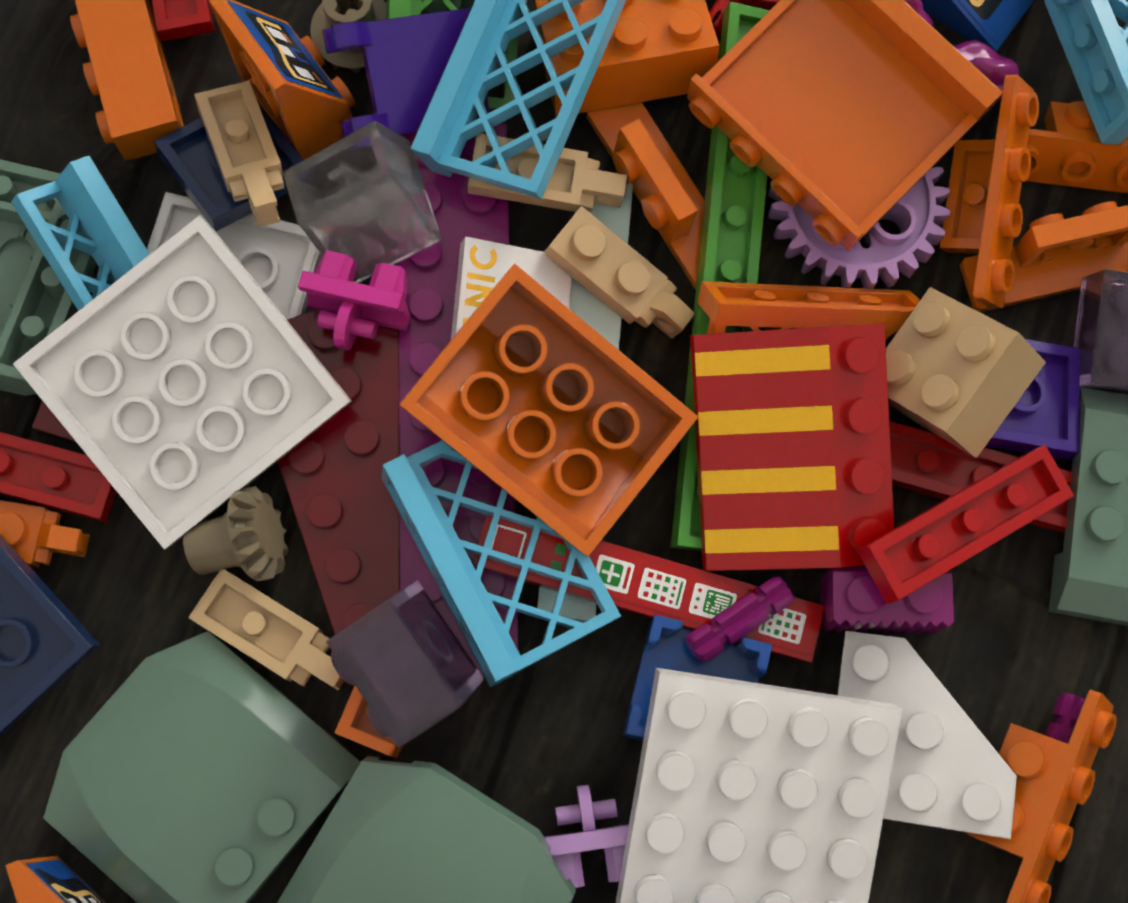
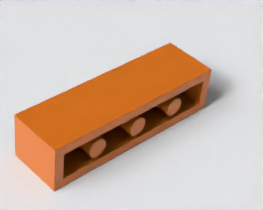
[68,0,184,161]

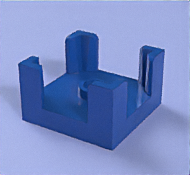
[622,614,773,742]

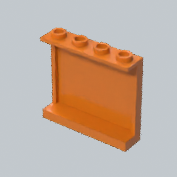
[687,0,1003,252]

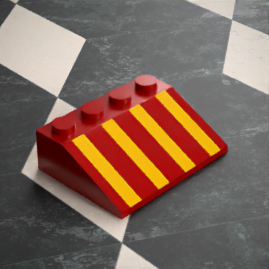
[690,323,894,571]

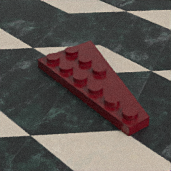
[278,310,400,661]

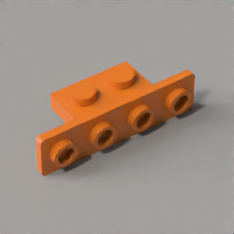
[939,74,1039,308]
[1027,101,1128,193]
[586,102,705,290]
[960,201,1128,312]
[967,689,1117,903]

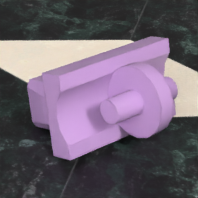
[544,785,629,888]

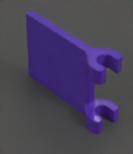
[322,8,490,144]

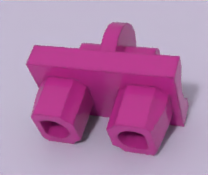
[298,250,411,351]

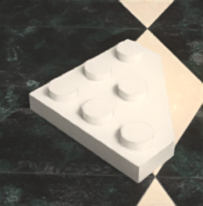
[838,631,1017,839]

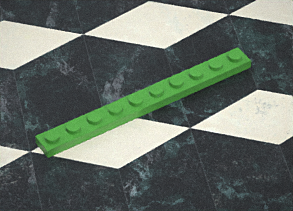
[671,2,770,552]

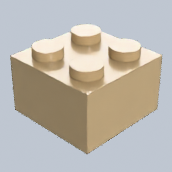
[886,287,1046,458]

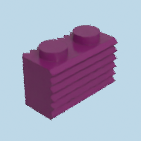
[820,567,954,635]

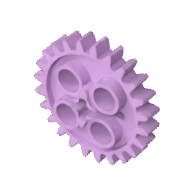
[768,167,951,289]

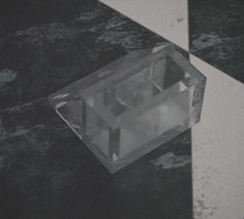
[283,121,442,283]

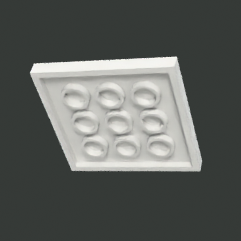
[13,215,352,549]
[615,668,903,903]

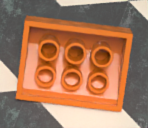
[399,263,699,557]

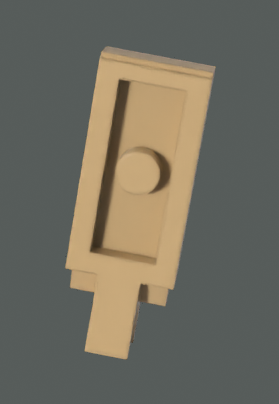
[194,80,285,228]
[468,133,627,212]
[544,206,695,339]
[188,569,352,690]

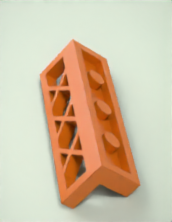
[697,281,920,340]

